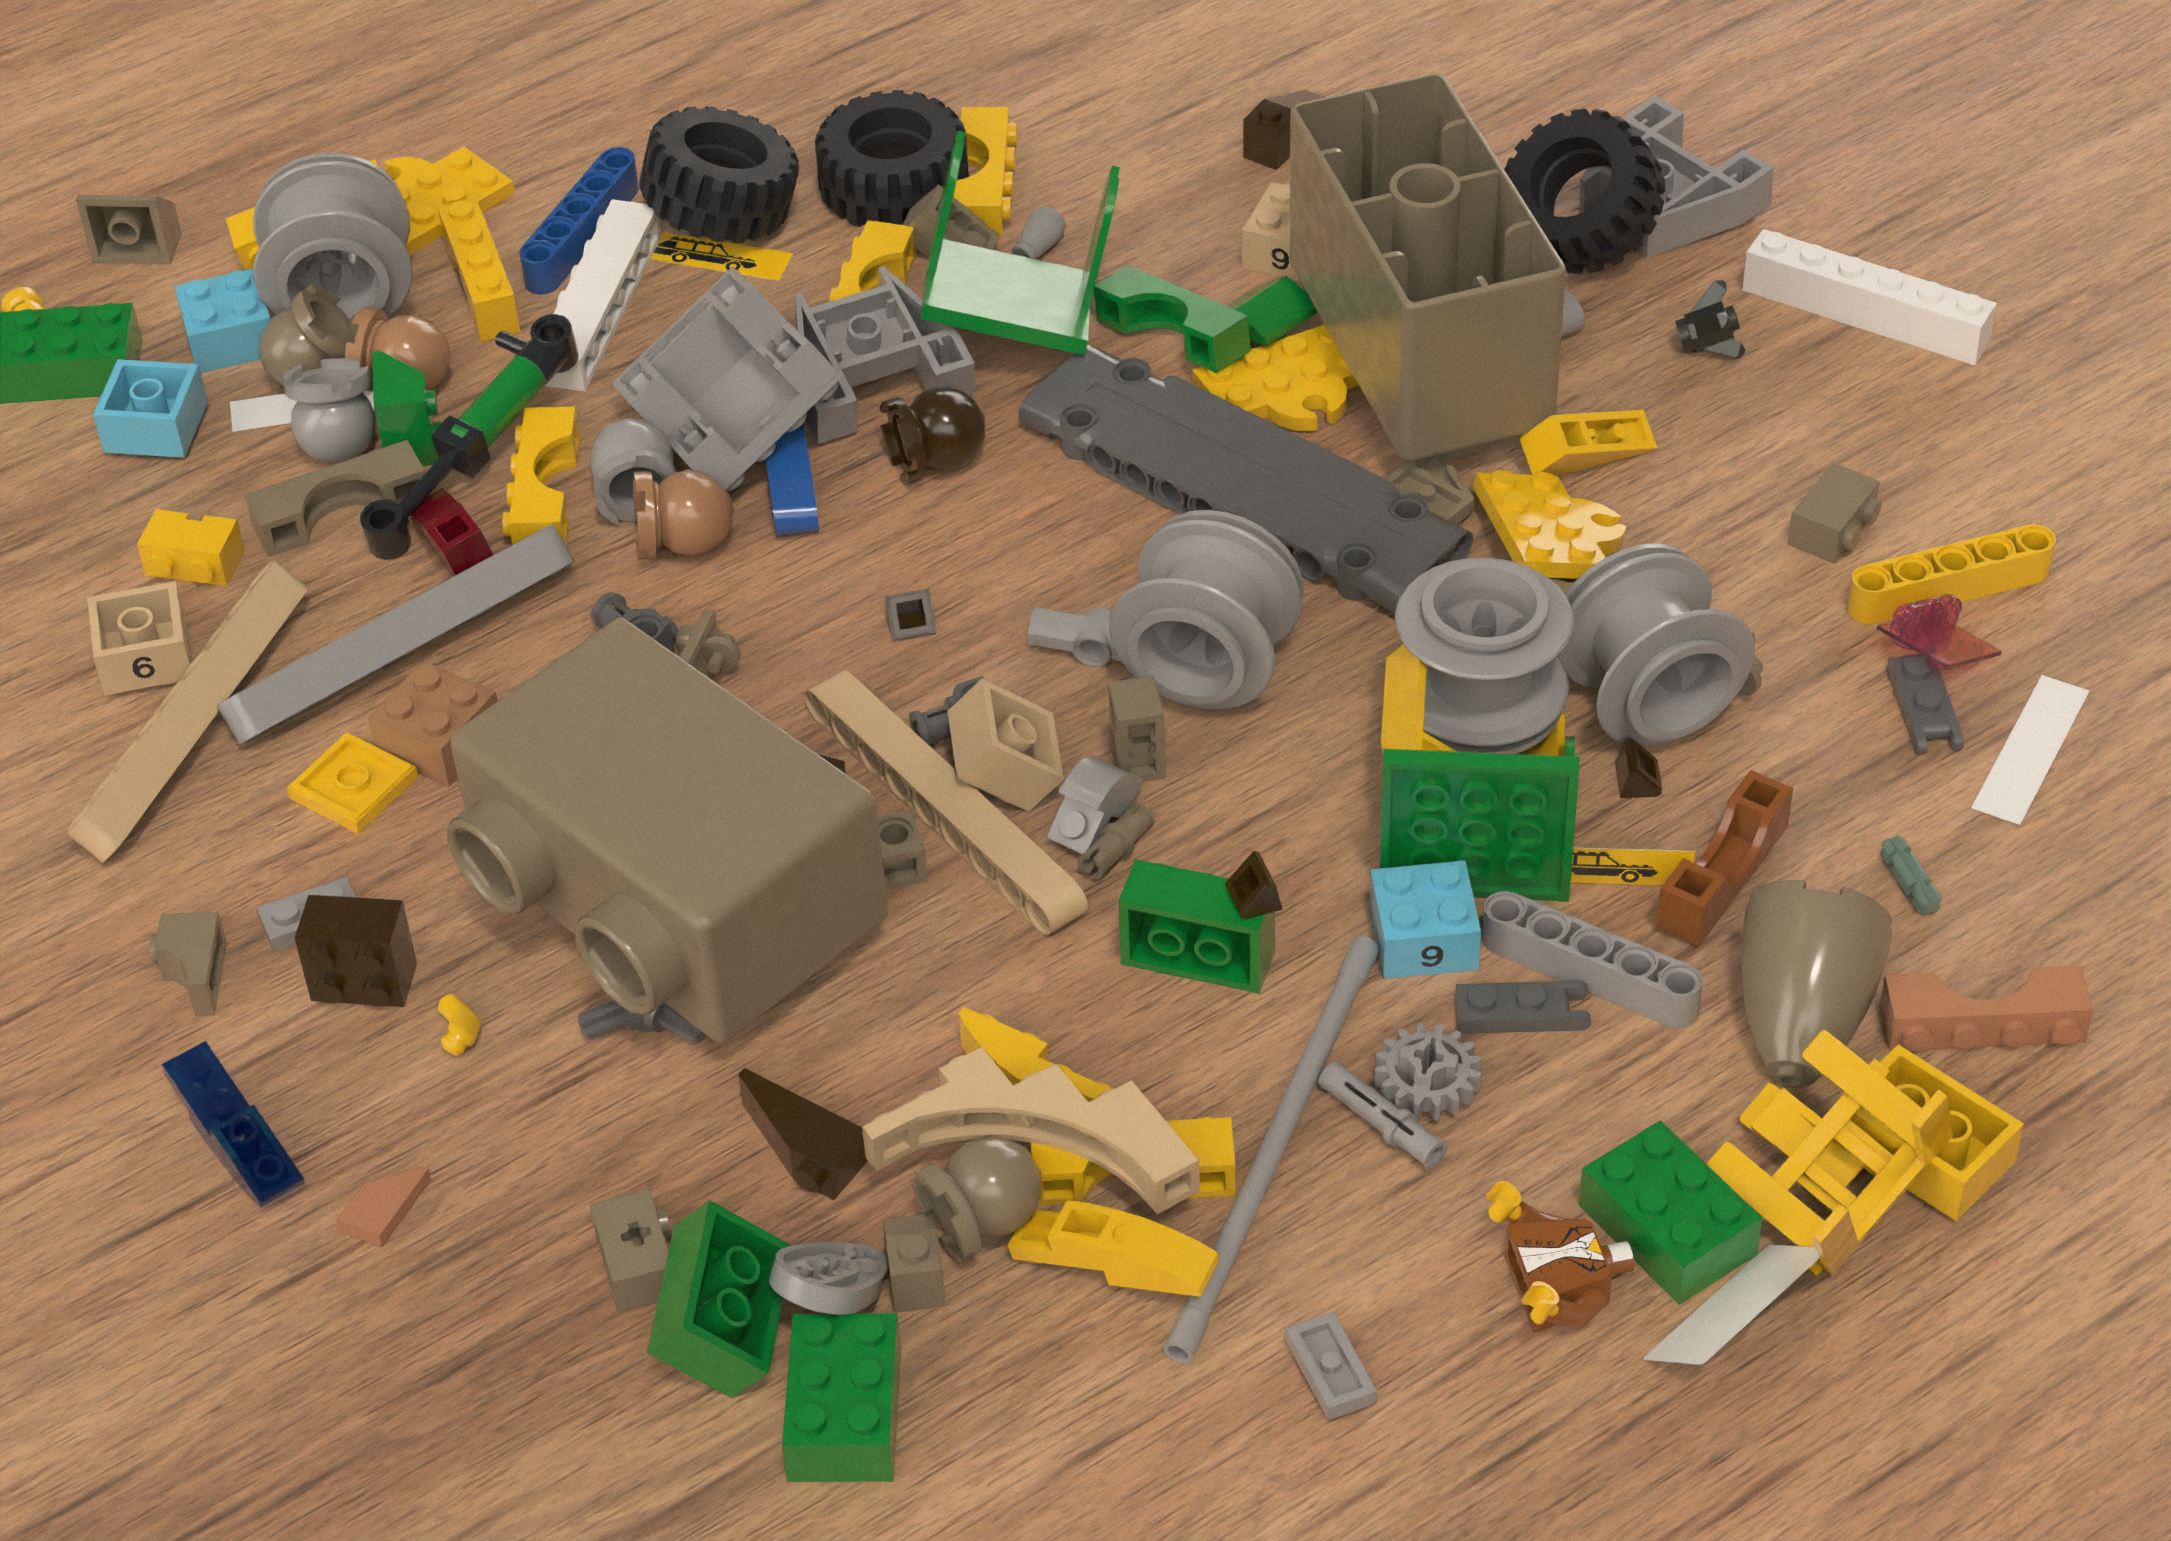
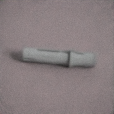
[1318,1061,1448,1169]

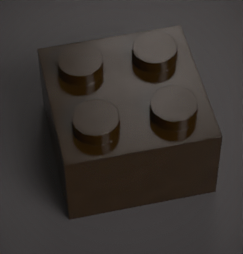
[295,895,417,1007]

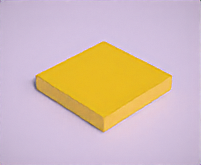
[286,732,418,834]

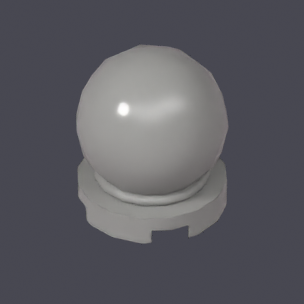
[283,358,376,465]
[589,418,677,524]

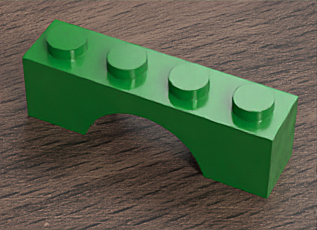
[1094,265,1251,373]

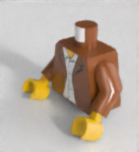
[1486,1181,1634,1333]

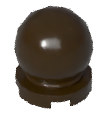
[880,387,986,484]

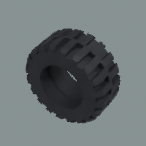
[815,90,969,227]
[639,106,799,243]
[1504,108,1665,274]

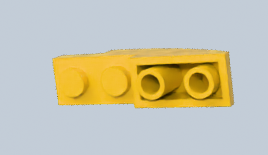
[958,1007,1114,1102]
[1007,1200,1220,1297]

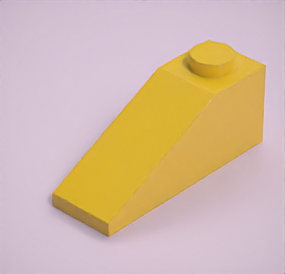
[1519,409,1658,475]

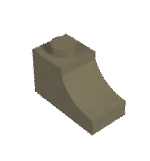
[903,185,999,257]
[150,912,227,1016]
[883,1213,946,1313]

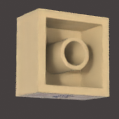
[1242,182,1301,282]
[87,581,191,696]
[948,678,1064,812]

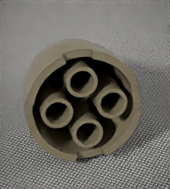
[1741,880,1892,1088]

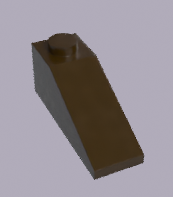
[1243,90,1325,170]
[738,1068,868,1200]

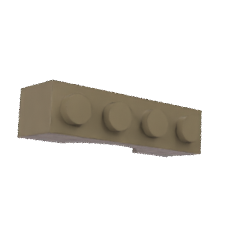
[245,440,430,557]

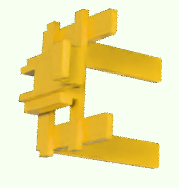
[1707,1030,1953,1277]

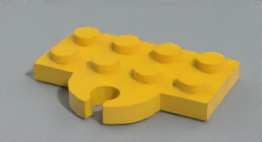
[384,146,515,256]
[1192,324,1359,432]
[1473,470,1626,579]

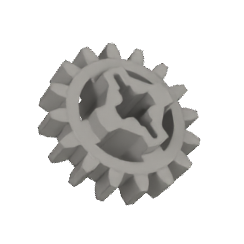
[1374,1023,1482,1121]

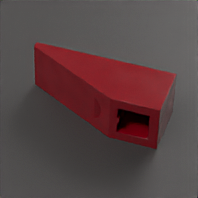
[409,488,494,576]

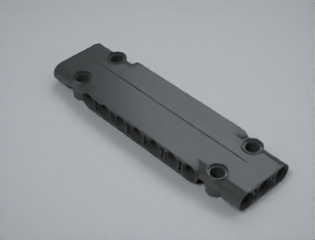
[1019,345,1473,613]

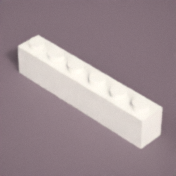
[545,199,662,392]
[1742,229,1997,366]

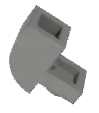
[1046,756,1144,854]

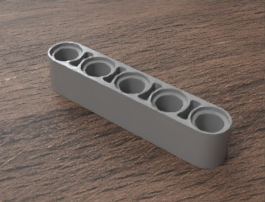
[1482,891,1703,1028]

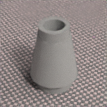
[1012,206,1066,259]

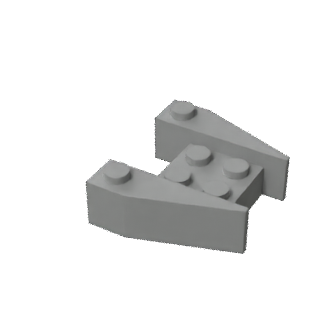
[1579,95,1774,258]
[795,266,975,444]

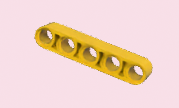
[1847,524,2056,625]

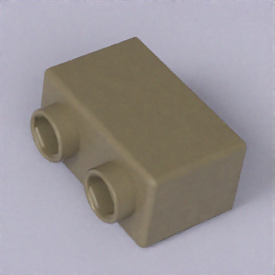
[1290,73,1566,461]
[447,617,888,1043]

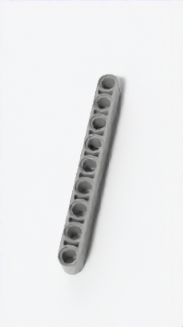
[217,524,575,745]

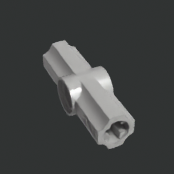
[1027,607,1121,667]

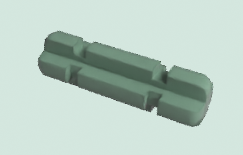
[1880,835,1942,915]

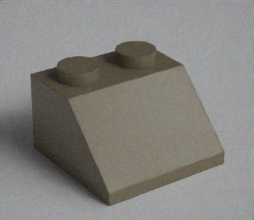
[76,194,182,264]

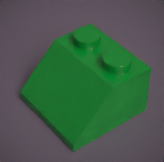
[372,351,441,466]

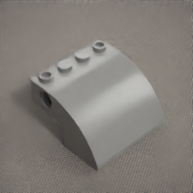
[611,266,843,492]

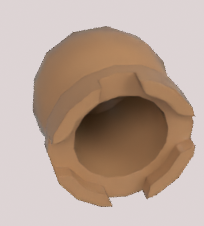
[345,307,451,392]
[633,469,734,559]

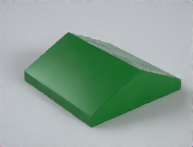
[1226,276,1318,346]

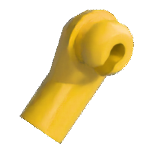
[438,993,481,1056]

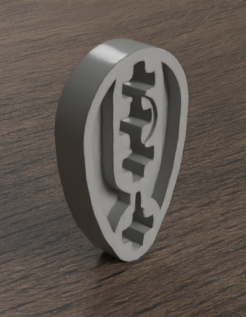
[769,1242,888,1315]

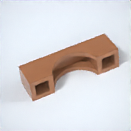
[1880,965,2093,1051]

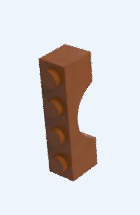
[1656,770,1793,946]

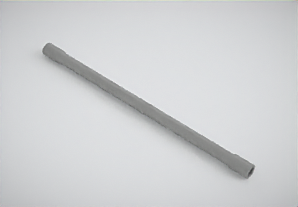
[1163,936,1380,1363]

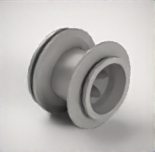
[253,153,412,319]
[1109,510,1303,710]
[1557,544,1755,746]
[1395,558,1574,754]

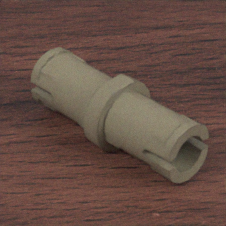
[1078,803,1155,879]

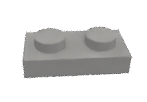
[256,877,355,952]
[1286,1312,1377,1420]

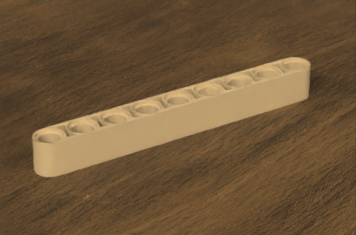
[65,559,308,863]
[804,670,1088,936]

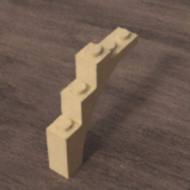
[862,1047,1200,1214]

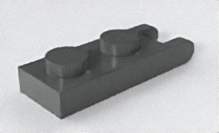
[1887,653,1964,754]
[1455,981,1591,1034]

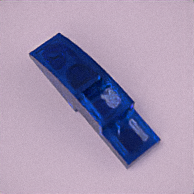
[162,1041,305,1208]

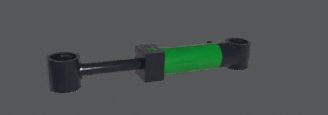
[360,314,579,560]

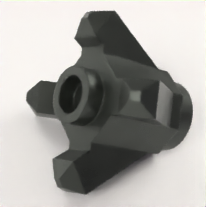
[1675,280,1745,358]

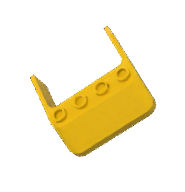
[1381,643,1565,756]

